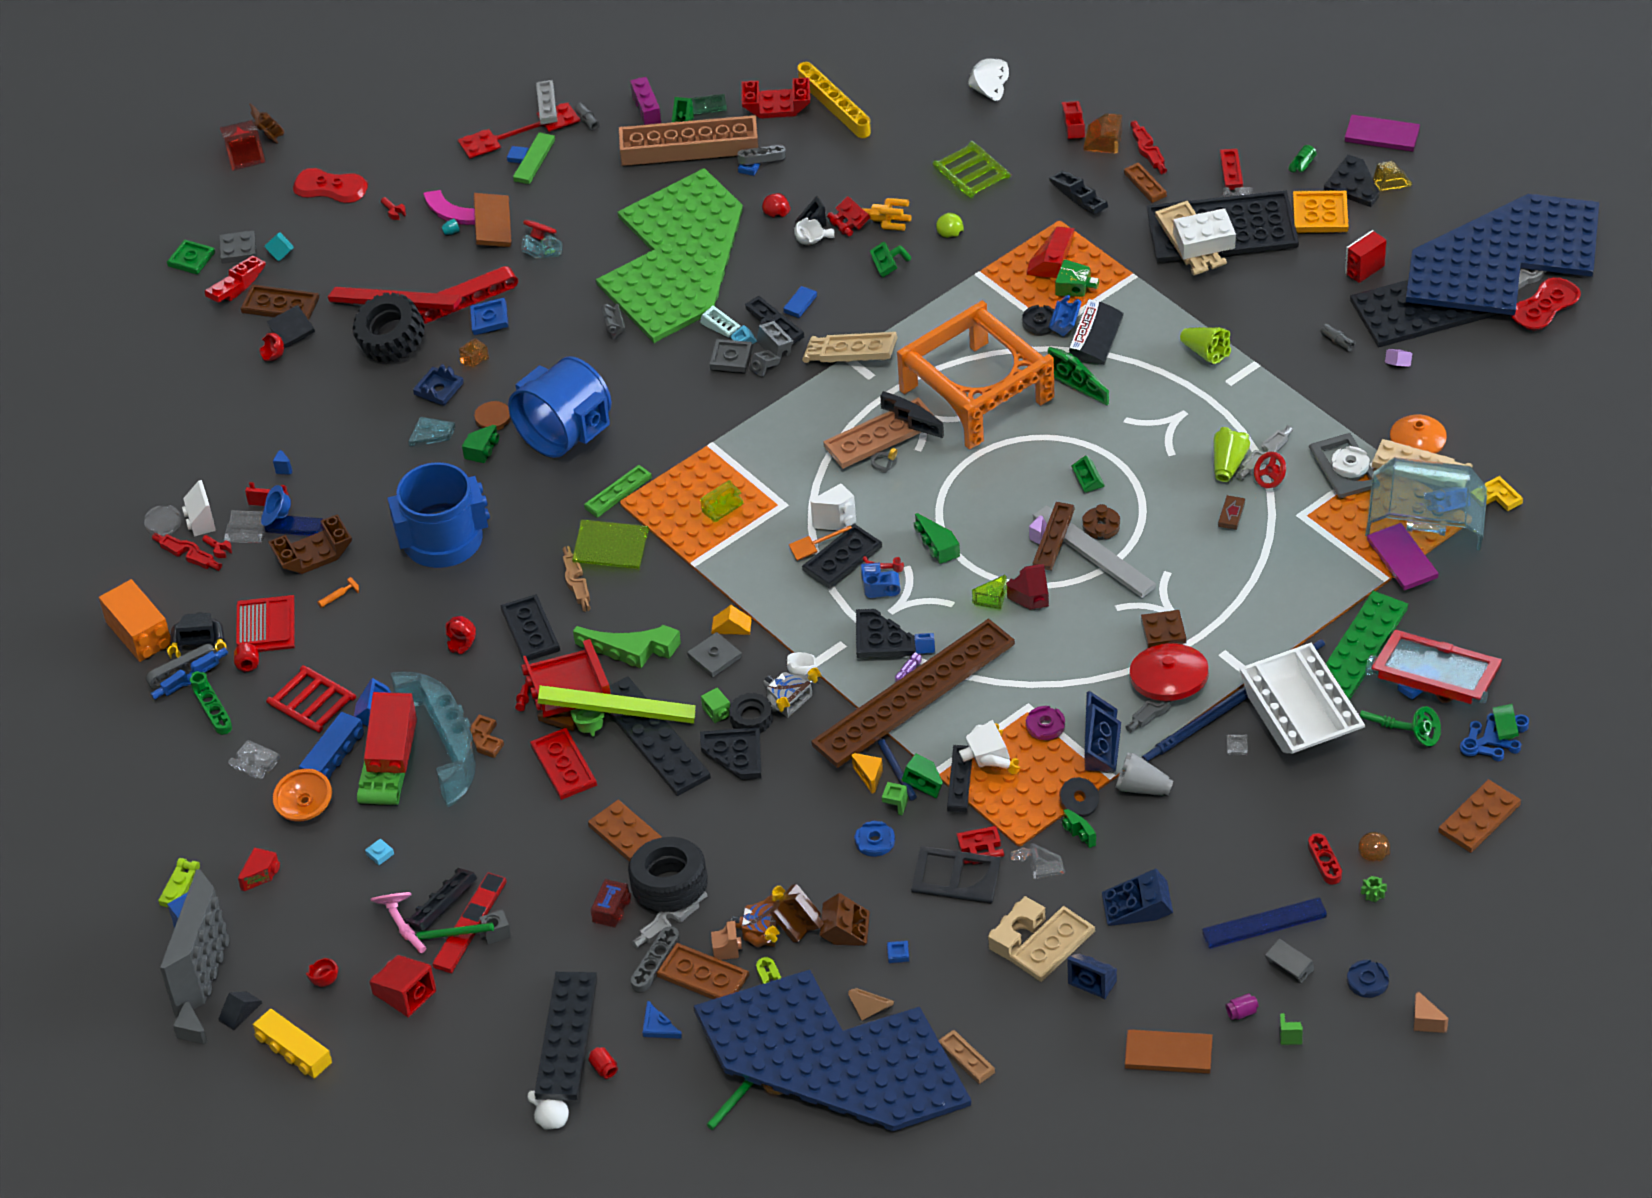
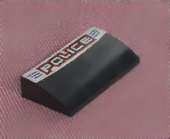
[1069,299,1124,365]

